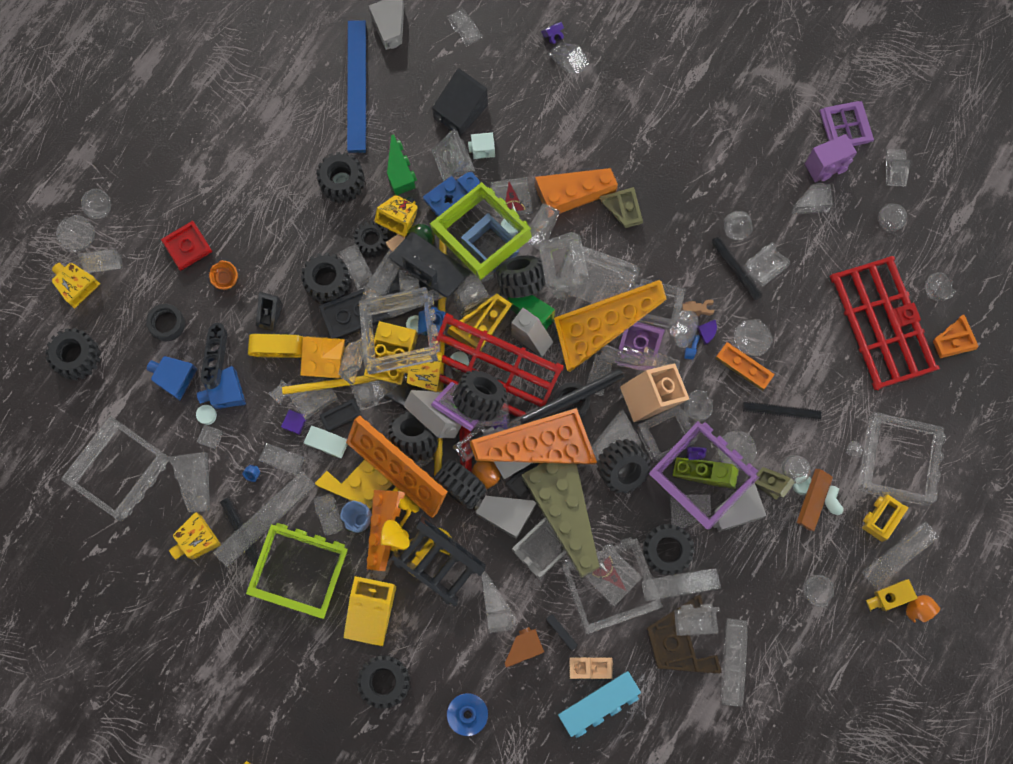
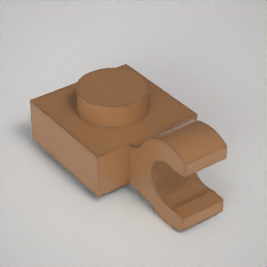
[680,300,714,317]

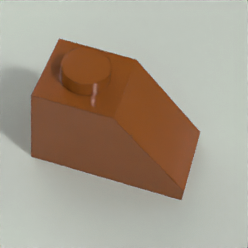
[505,627,544,668]

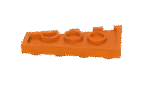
[367,490,405,571]

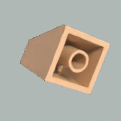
[620,363,689,422]

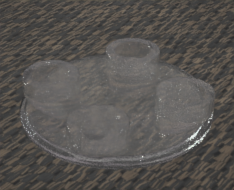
[670,310,699,348]
[734,319,773,356]

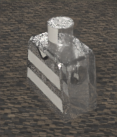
[453,279,491,318]

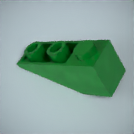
[387,134,417,196]

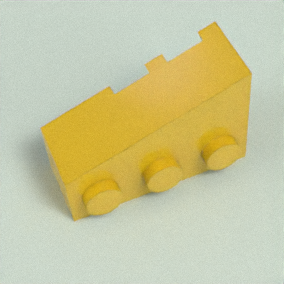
[447,293,512,351]

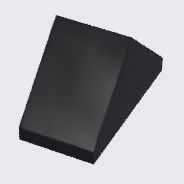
[255,291,283,331]

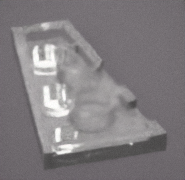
[168,452,210,513]

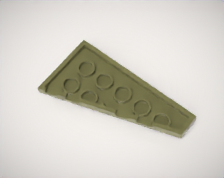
[522,463,599,578]

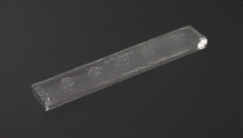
[213,471,316,568]

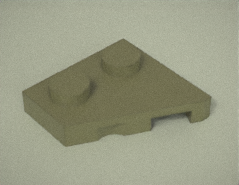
[600,187,643,228]

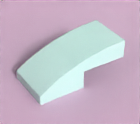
[304,426,348,458]

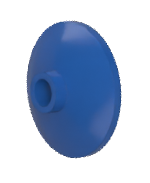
[447,693,488,736]

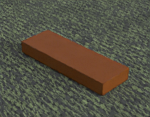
[796,469,833,531]

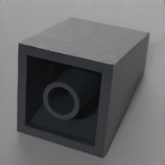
[432,68,488,136]

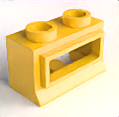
[862,494,909,542]

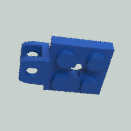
[423,172,480,217]

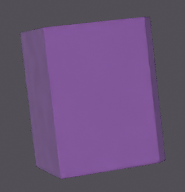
[618,322,664,364]

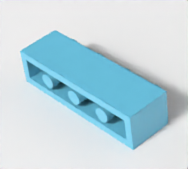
[558,671,641,738]

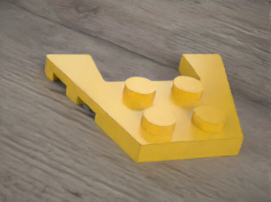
[315,459,394,509]

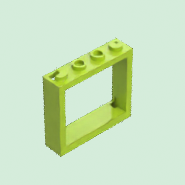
[430,182,532,280]
[246,523,348,619]

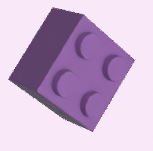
[805,134,857,182]

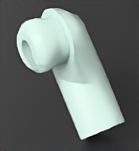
[825,486,844,515]

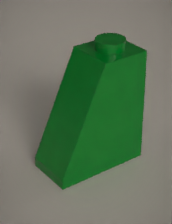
[507,295,555,330]

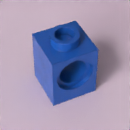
[418,307,445,338]

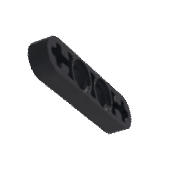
[200,323,228,389]

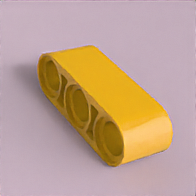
[248,334,303,358]

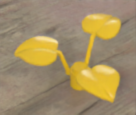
[381,486,452,556]

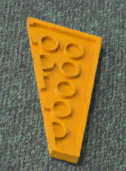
[554,280,667,372]

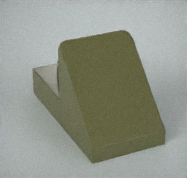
[755,467,795,500]

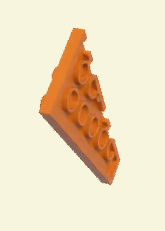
[470,408,597,465]

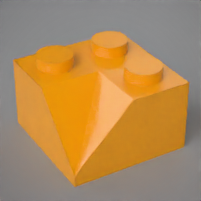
[301,336,345,378]

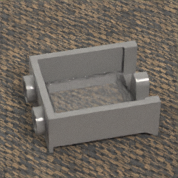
[512,518,566,580]

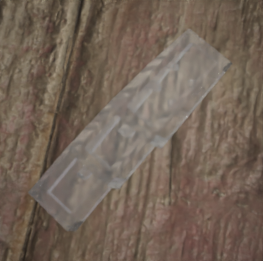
[599,345,680,371]
[862,521,939,588]
[641,568,721,602]
[721,618,747,707]

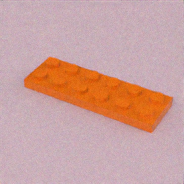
[346,416,448,518]

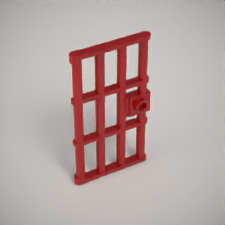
[830,256,940,390]
[431,313,564,418]

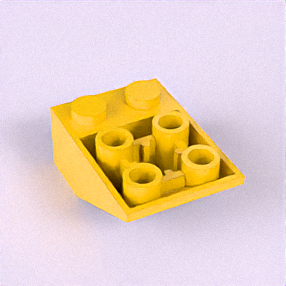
[364,321,418,385]
[344,576,396,646]

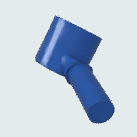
[684,335,700,359]

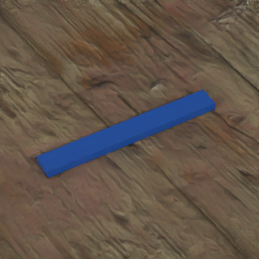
[347,20,366,153]

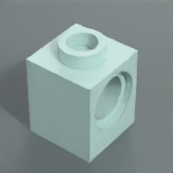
[468,132,495,159]

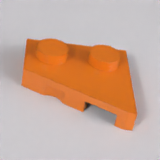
[933,315,979,358]

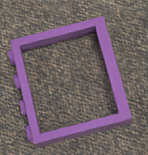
[649,421,759,530]

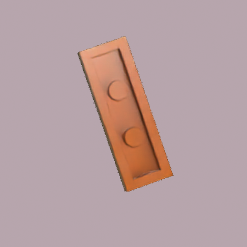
[715,342,775,391]

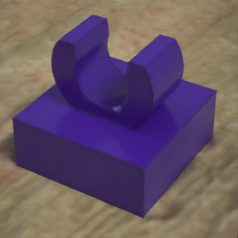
[541,22,564,44]

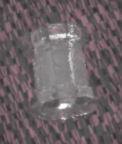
[268,380,292,405]

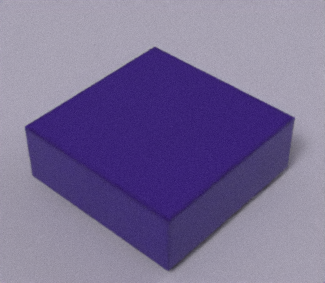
[281,410,307,435]

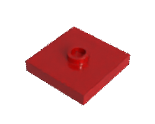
[161,221,213,271]

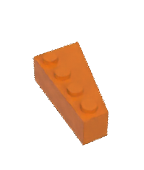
[535,168,618,218]

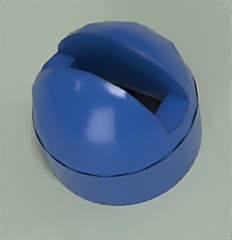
[242,465,260,482]

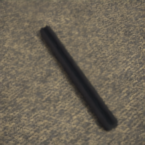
[520,369,625,425]

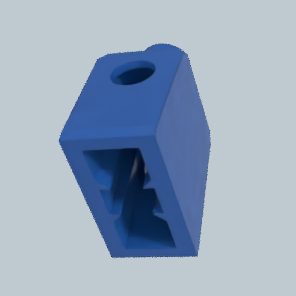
[146,356,197,400]
[197,366,246,409]

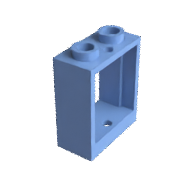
[461,213,519,274]

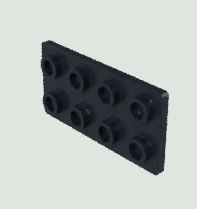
[389,232,470,299]

